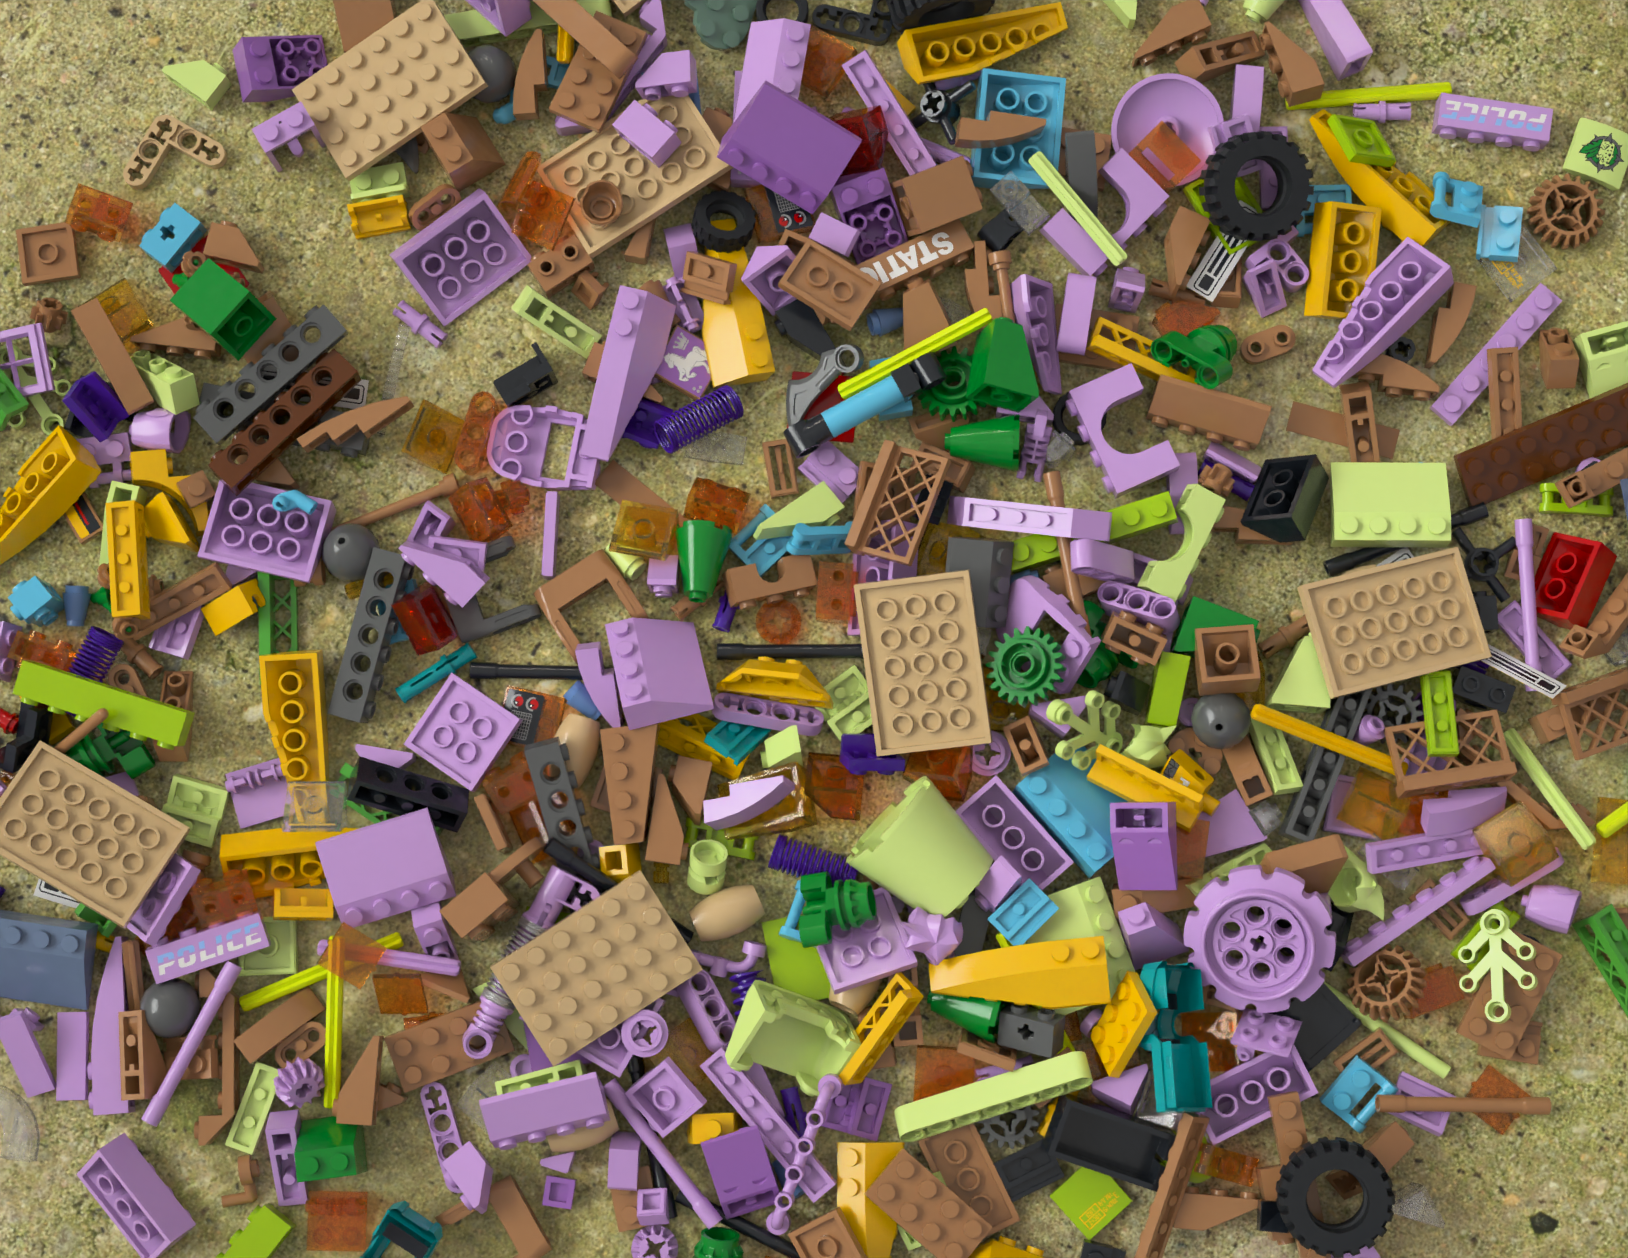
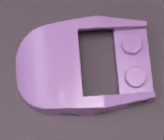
[487,405,600,491]
[996,575,1101,694]

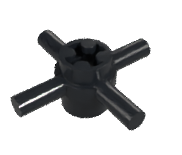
[910,80,976,145]
[1451,527,1517,603]

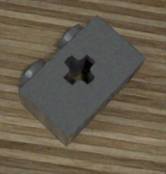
[997,1002,1065,1058]

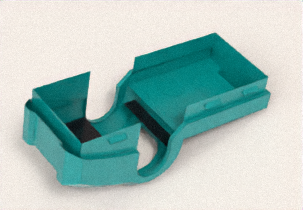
[1139,961,1212,1113]
[360,1200,443,1258]

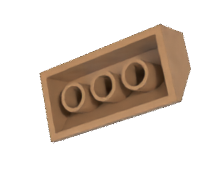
[1146,374,1272,451]

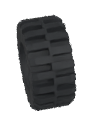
[886,0,995,34]
[1199,131,1314,241]
[1276,1137,1395,1258]

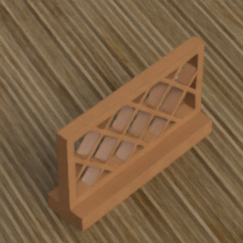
[844,440,951,567]
[1551,666,1628,760]
[1384,709,1517,799]

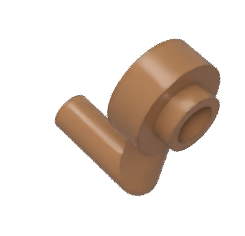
[221,1154,260,1208]

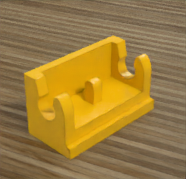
[347,195,411,240]
[201,578,265,636]
[273,888,333,921]

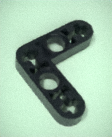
[812,0,893,46]

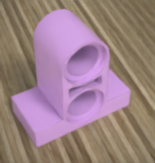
[1244,225,1309,293]

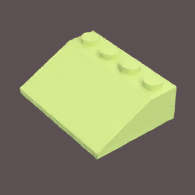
[1330,462,1451,548]
[1025,876,1135,1015]

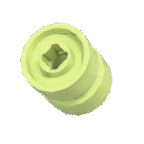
[687,840,728,895]

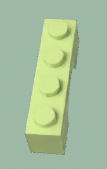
[1137,484,1226,602]

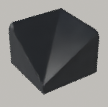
[1256,1199,1289,1233]

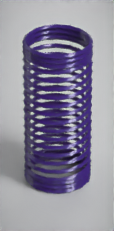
[654,385,744,454]
[66,626,124,716]
[768,834,858,887]

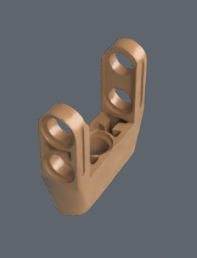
[533,549,649,665]
[435,1175,553,1258]

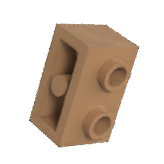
[527,234,595,299]
[1101,610,1168,666]

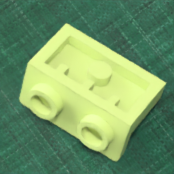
[350,162,410,203]

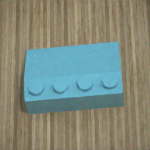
[970,68,1066,189]
[1012,746,1129,879]

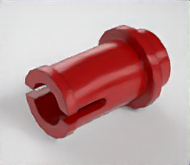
[0,708,19,735]

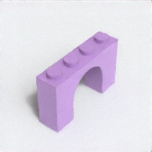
[1039,148,1169,277]
[1065,363,1180,499]

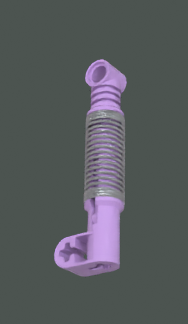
[462,865,600,1059]

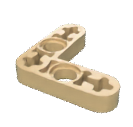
[123,115,227,190]

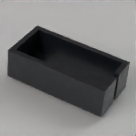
[1041,1094,1176,1192]

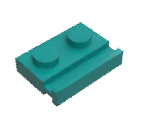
[704,708,772,766]

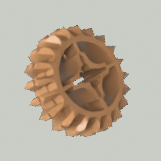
[1527,173,1605,250]
[1346,944,1427,1023]

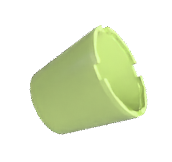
[846,776,993,917]

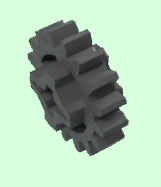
[1361,683,1424,744]
[976,1105,1039,1149]

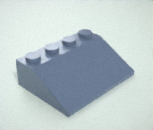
[0,910,98,1010]

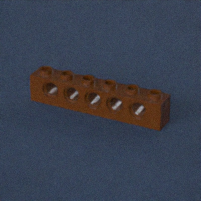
[208,349,361,497]

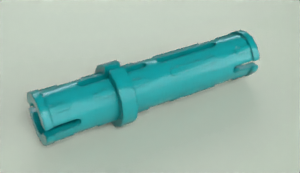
[395,642,478,703]

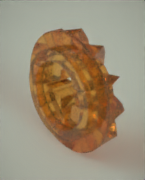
[756,600,801,644]

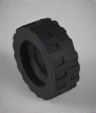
[691,190,756,253]

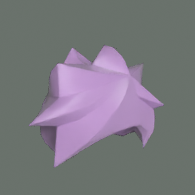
[899,907,963,966]

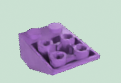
[232,35,328,103]
[830,162,908,265]
[1110,802,1178,890]
[701,1125,783,1219]

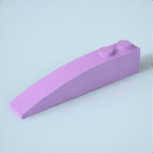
[87,936,135,1115]

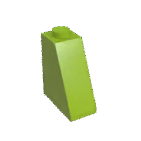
[1144,651,1191,728]

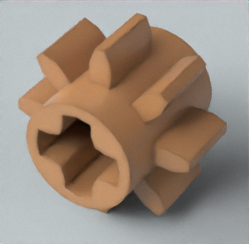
[30,298,68,333]
[1198,463,1235,497]

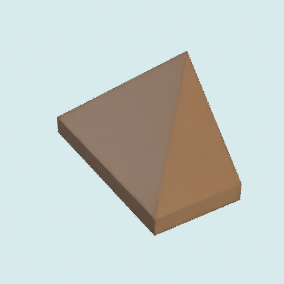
[908,412,970,452]
[414,969,473,1004]

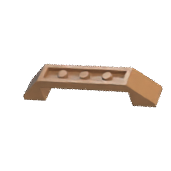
[1555,447,1628,509]
[1559,572,1628,659]
[1455,708,1595,831]
[194,968,240,1146]

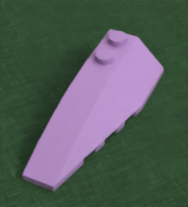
[1312,237,1454,388]
[580,285,676,462]

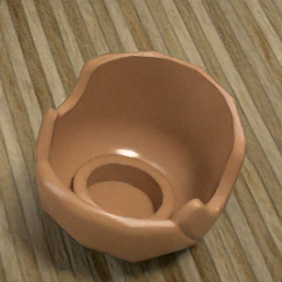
[580,179,623,227]

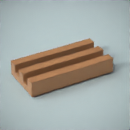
[762,439,799,499]
[1408,878,1471,940]
[1333,1027,1398,1073]

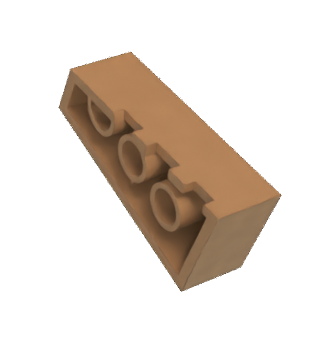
[600,723,661,845]

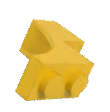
[129,449,211,536]

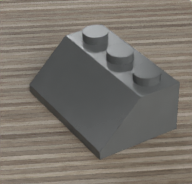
[945,537,1014,628]

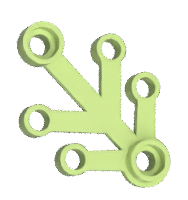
[0,344,72,436]
[1046,690,1123,770]
[1458,909,1538,1024]

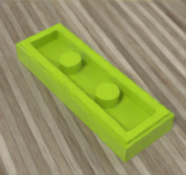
[1420,671,1459,757]

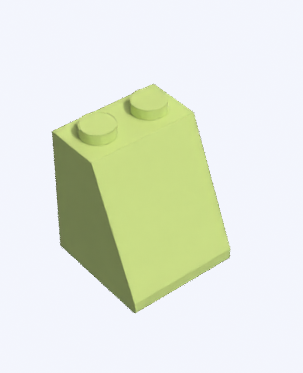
[1263,633,1331,714]

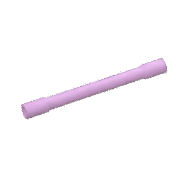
[1514,519,1542,692]
[141,960,242,1127]
[604,1078,723,1229]

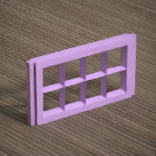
[0,323,55,397]

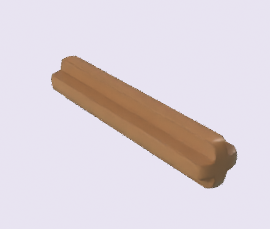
[121,939,144,1011]

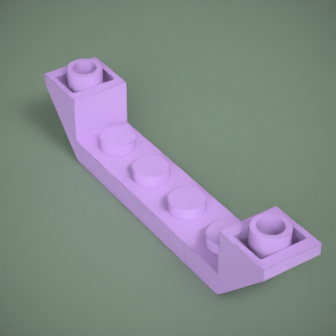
[555,0,667,136]
[947,496,1112,541]

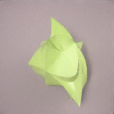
[1120,724,1177,769]
[1328,845,1384,921]

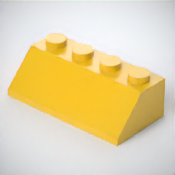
[1304,201,1382,320]

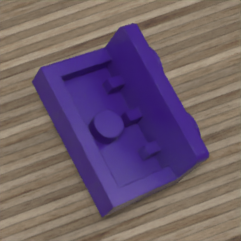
[62,371,130,442]
[621,398,674,449]
[839,733,905,775]

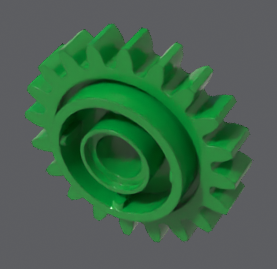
[917,346,986,422]
[986,626,1067,708]

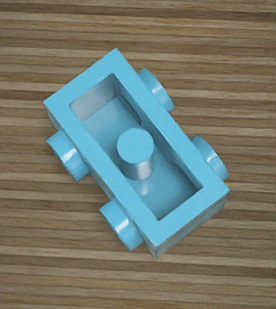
[7,576,64,627]

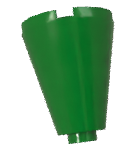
[945,414,1020,472]
[675,520,732,603]
[927,988,1009,1043]

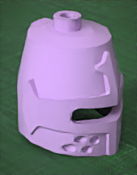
[129,408,191,453]
[1521,884,1582,935]

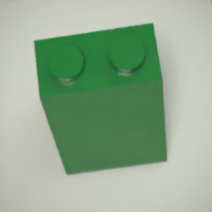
[170,258,277,361]
[966,317,1039,413]
[1170,596,1261,658]
[294,1116,368,1183]

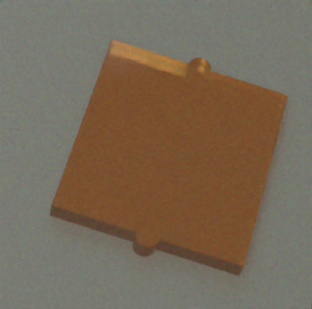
[317,922,387,990]
[372,972,429,1016]
[1465,1065,1531,1135]

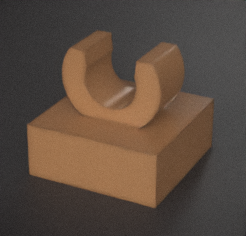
[571,270,609,310]

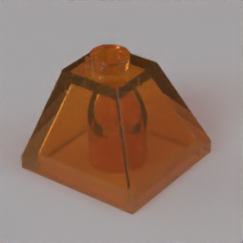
[902,745,973,802]
[804,752,864,821]

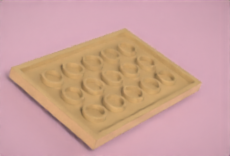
[292,0,488,181]
[536,95,734,259]
[1297,547,1492,699]
[853,569,992,756]
[0,741,190,929]
[490,870,703,1067]

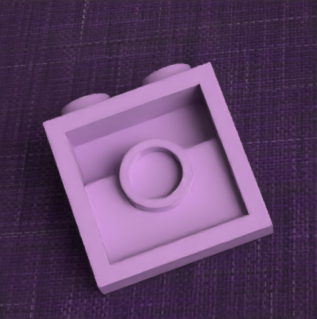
[624,1056,707,1138]

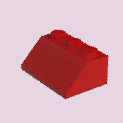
[1534,532,1617,630]

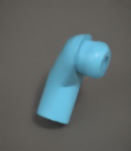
[493,88,516,124]
[272,490,318,515]

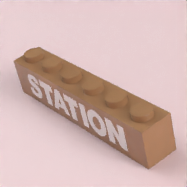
[814,219,974,325]

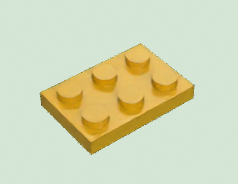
[1090,971,1157,1078]

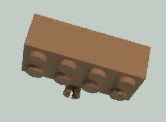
[439,837,545,942]

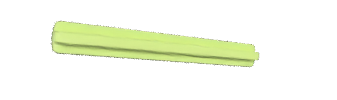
[1028,151,1128,266]
[1503,728,1596,850]

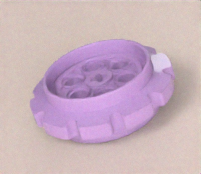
[1183,865,1336,1013]

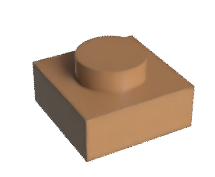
[176,470,216,510]

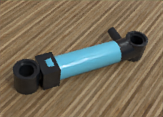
[783,352,947,458]

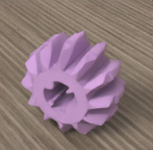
[273,1057,325,1109]

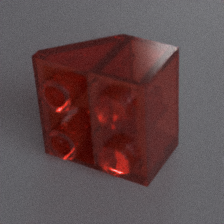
[829,105,889,176]
[391,581,458,656]

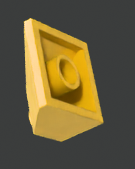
[144,491,200,552]

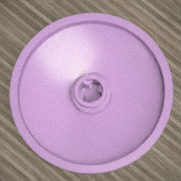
[1111,73,1224,187]

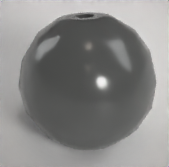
[468,45,517,104]
[321,523,380,582]
[1191,693,1251,749]
[140,978,201,1038]

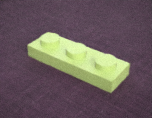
[1249,714,1303,795]
[225,1061,279,1155]

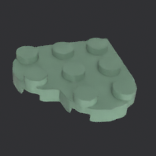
[684,0,757,51]

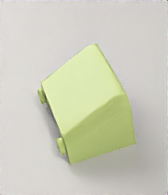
[725,980,861,1097]

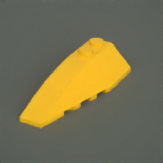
[897,2,1068,84]
[1309,109,1451,247]
[702,218,775,388]
[0,425,102,565]
[259,649,330,826]
[219,827,359,901]
[928,936,1111,1009]
[837,1141,905,1258]

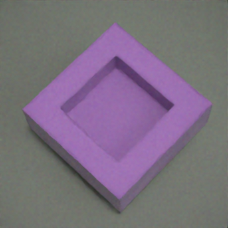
[542,1175,577,1210]

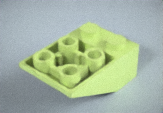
[1572,321,1628,398]

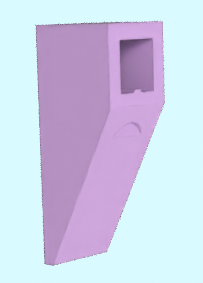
[398,541,490,608]

